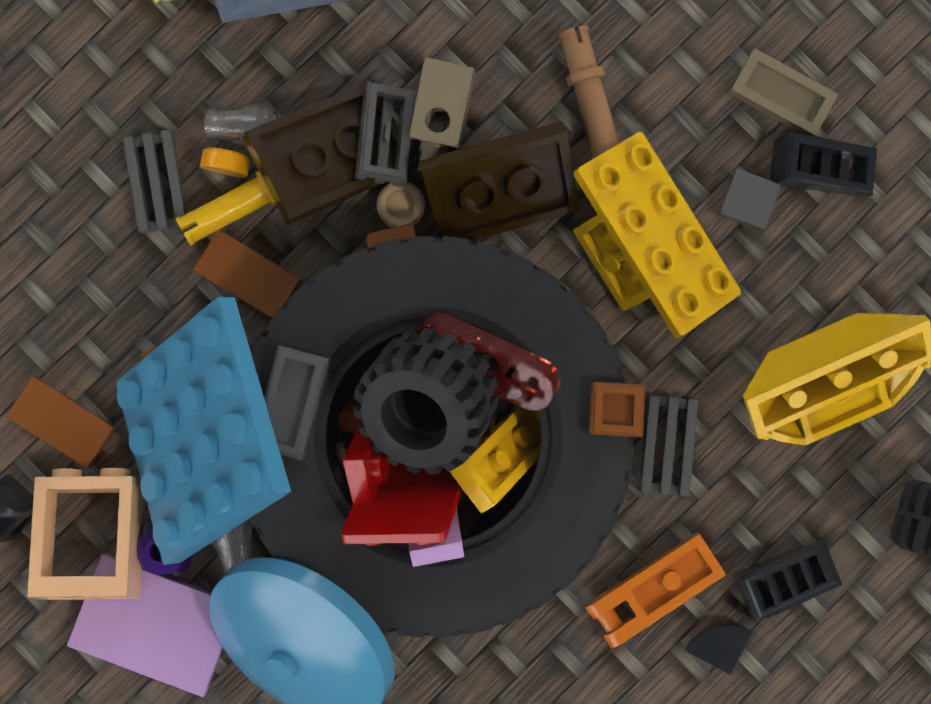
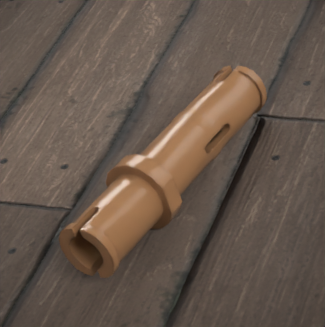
[558,25,619,159]

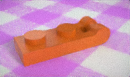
[584,532,726,648]

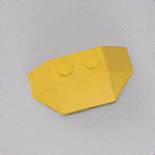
[743,313,931,446]

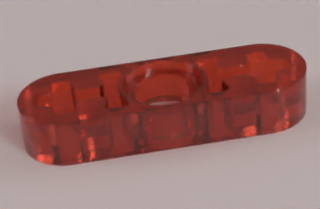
[416,313,560,410]

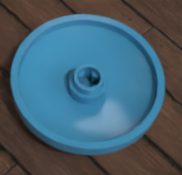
[209,557,395,704]

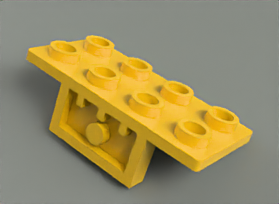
[572,132,741,338]

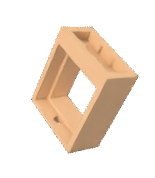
[27,468,145,600]

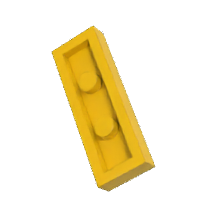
[450,394,541,513]

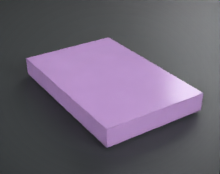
[67,553,223,697]

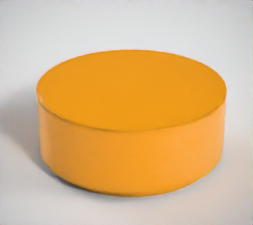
[200,147,251,178]

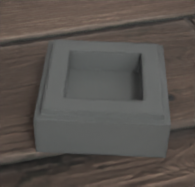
[718,168,782,232]

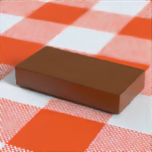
[193,230,302,318]
[6,376,117,469]

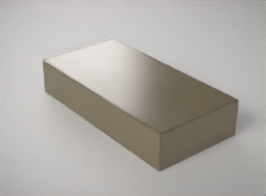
[728,48,838,136]

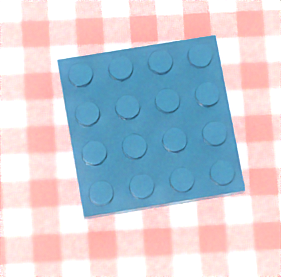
[116,297,291,565]

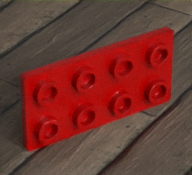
[341,420,462,546]

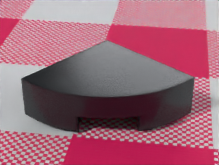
[685,624,753,675]

